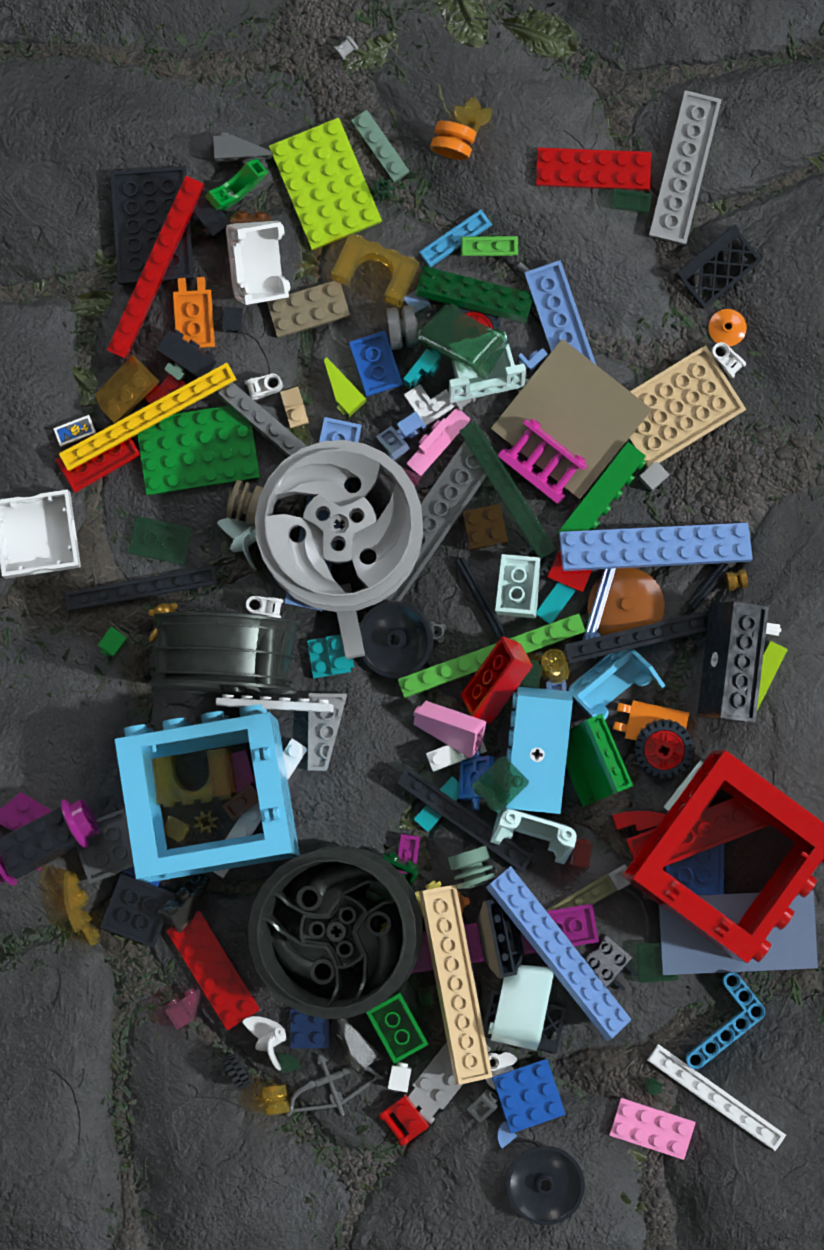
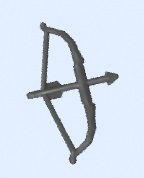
[286,1055,385,1117]

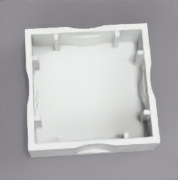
[0,490,81,579]

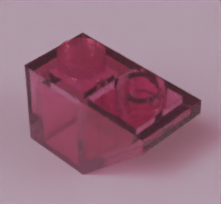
[165,988,201,1030]

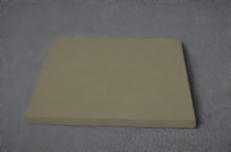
[491,339,652,500]

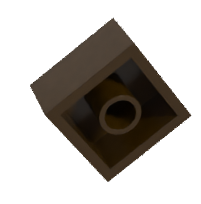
[462,504,508,551]

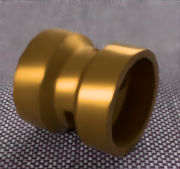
[725,569,748,591]

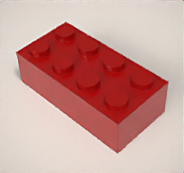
[461,636,533,724]

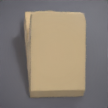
[280,387,309,428]

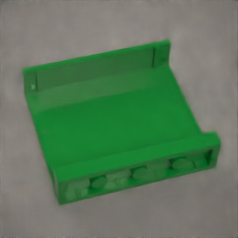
[566,714,633,807]

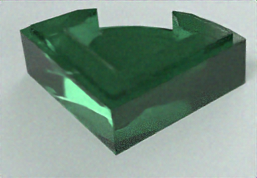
[278,1053,302,1073]

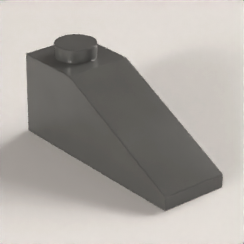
[213,133,272,163]

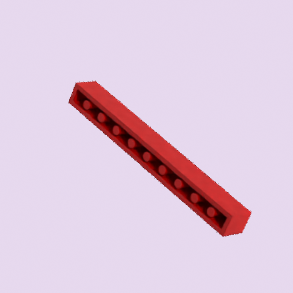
[107,176,205,359]

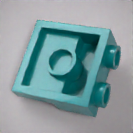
[404,349,441,389]
[307,635,354,679]

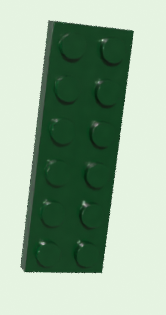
[415,266,533,323]

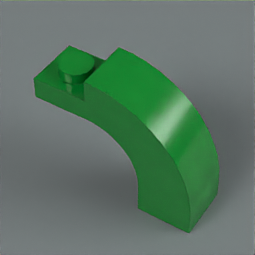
[205,158,269,210]

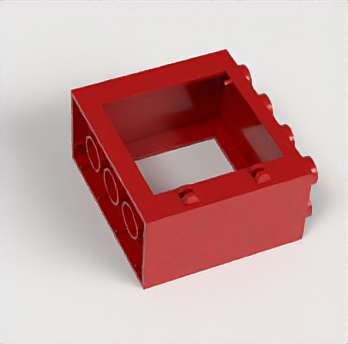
[622,750,824,963]

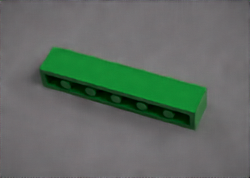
[558,442,647,534]

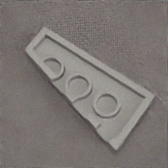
[308,693,347,771]

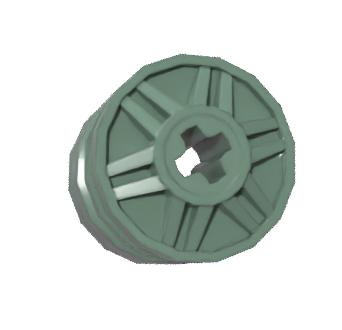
[448,846,496,889]

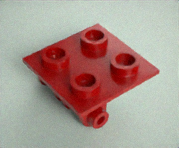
[548,549,592,592]

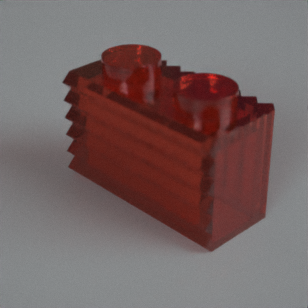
[569,839,593,868]

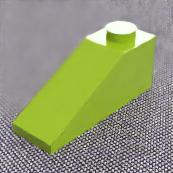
[324,357,366,417]

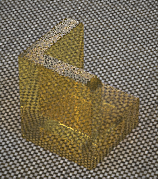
[164,815,191,843]

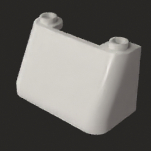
[226,221,290,305]

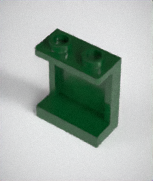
[364,852,420,904]

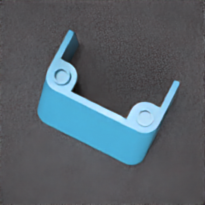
[569,648,665,719]

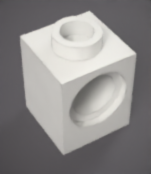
[388,1062,411,1092]

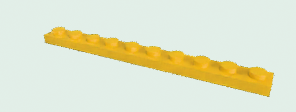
[59,363,237,471]

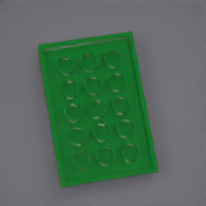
[138,406,260,496]

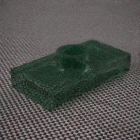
[611,188,652,214]

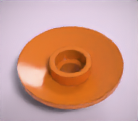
[708,309,747,347]

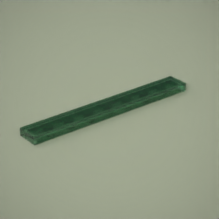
[459,421,556,560]

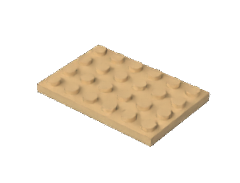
[629,345,746,468]

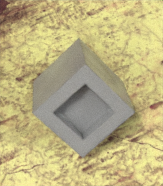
[638,461,669,492]

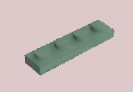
[351,110,409,183]

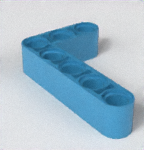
[685,972,765,1069]

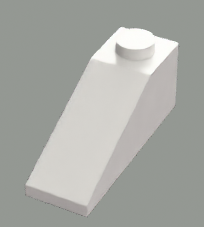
[426,742,487,772]

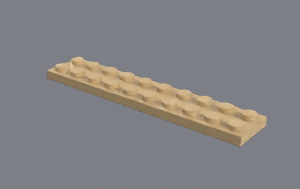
[419,885,492,1085]

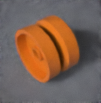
[430,121,477,161]

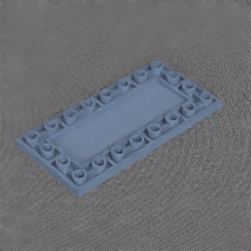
[659,890,818,975]

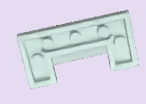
[449,332,526,403]

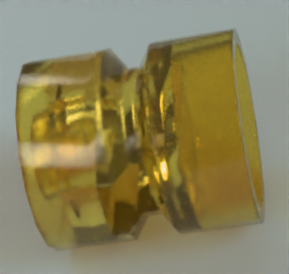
[541,649,570,684]
[261,1084,290,1116]

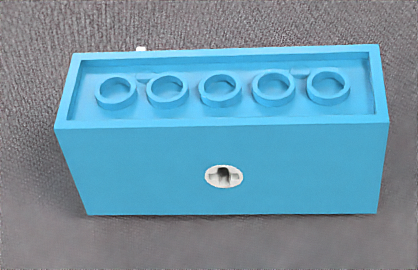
[503,687,573,814]

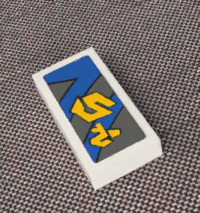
[53,415,96,447]

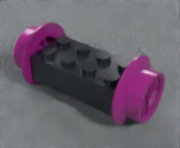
[0,799,99,886]

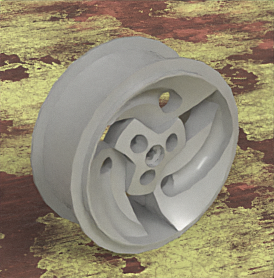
[255,440,423,612]

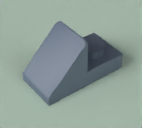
[376,426,410,460]

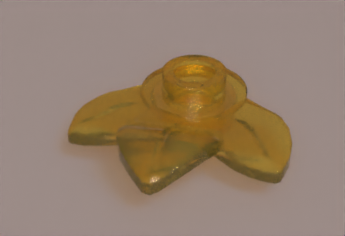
[454,97,492,133]

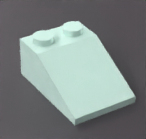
[495,554,540,618]

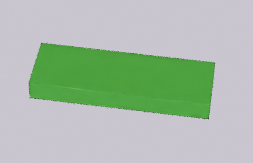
[461,236,518,256]

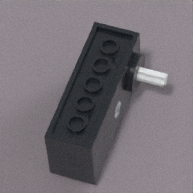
[697,601,781,723]

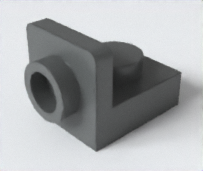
[467,1088,500,1123]

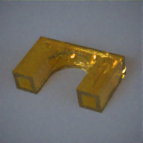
[331,234,420,308]
[152,748,236,808]

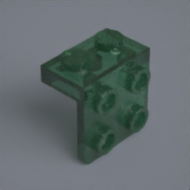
[471,756,529,813]

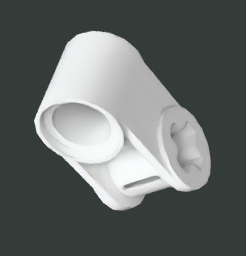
[710,342,746,378]
[245,374,283,400]
[246,596,284,618]

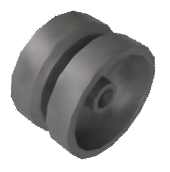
[386,305,418,350]

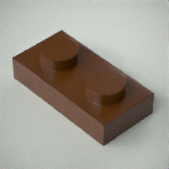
[222,782,259,821]

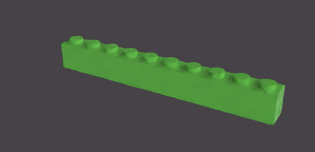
[398,614,586,699]

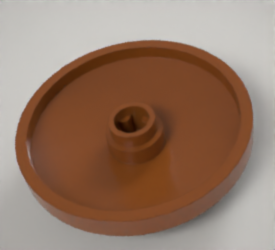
[588,568,665,635]

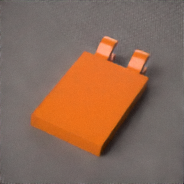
[173,277,215,348]
[612,700,689,747]

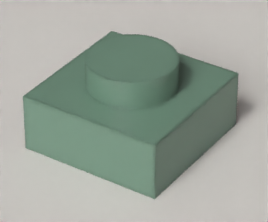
[165,362,188,381]

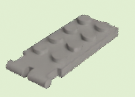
[405,1042,491,1125]

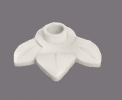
[486,1052,517,1090]

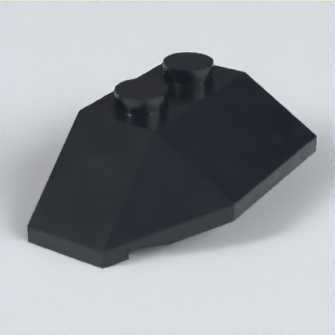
[477,899,524,978]

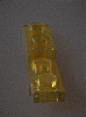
[64,871,101,946]

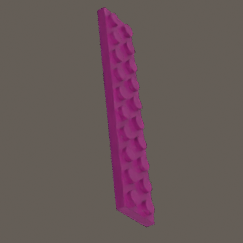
[411,904,599,974]

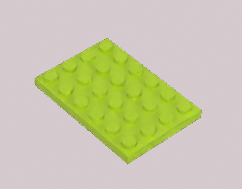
[269,118,382,251]

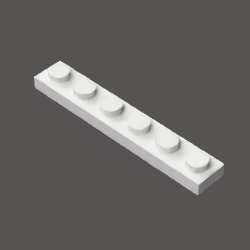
[216,695,334,713]

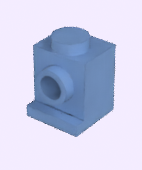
[396,411,427,439]

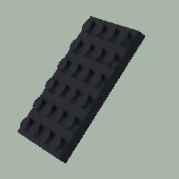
[110,166,194,285]

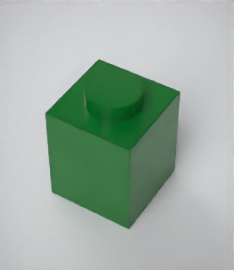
[98,627,128,658]

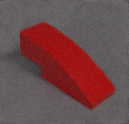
[611,811,666,832]

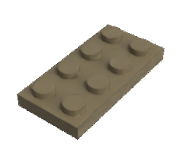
[267,280,350,338]

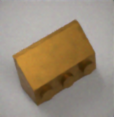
[95,355,160,423]

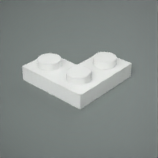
[404,384,457,426]

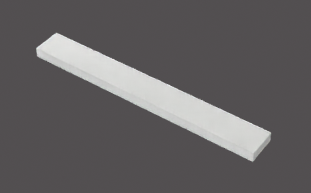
[647,1044,786,1151]

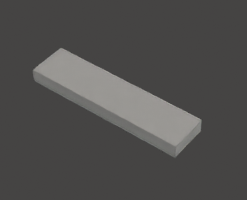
[337,583,365,660]

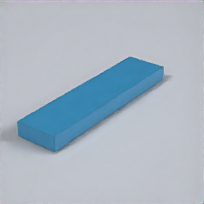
[419,210,492,267]

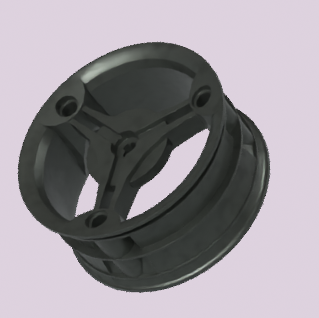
[150,612,300,695]

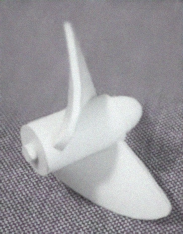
[242,1016,286,1070]

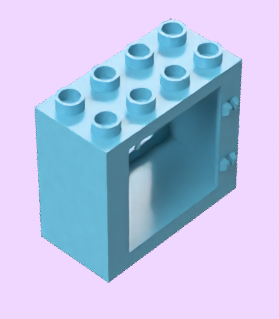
[115,704,300,883]

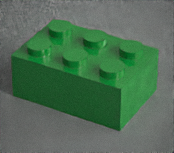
[366,992,429,1064]

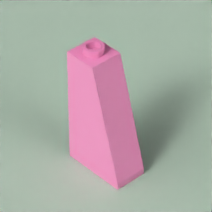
[413,701,486,758]

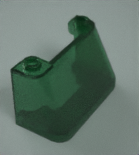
[415,303,509,381]

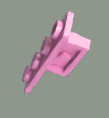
[407,408,470,476]

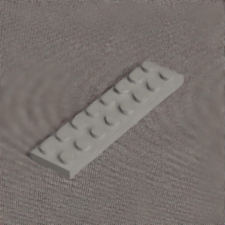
[649,90,722,245]

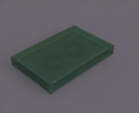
[128,516,193,566]

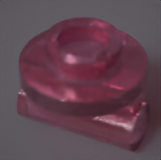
[404,468,422,488]

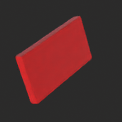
[56,438,141,493]

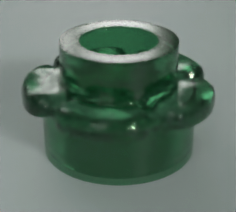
[644,1078,663,1095]

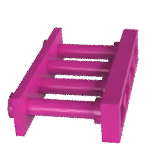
[498,419,588,503]

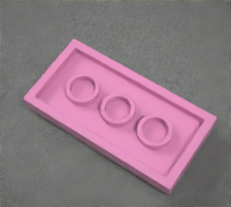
[609,1098,696,1160]

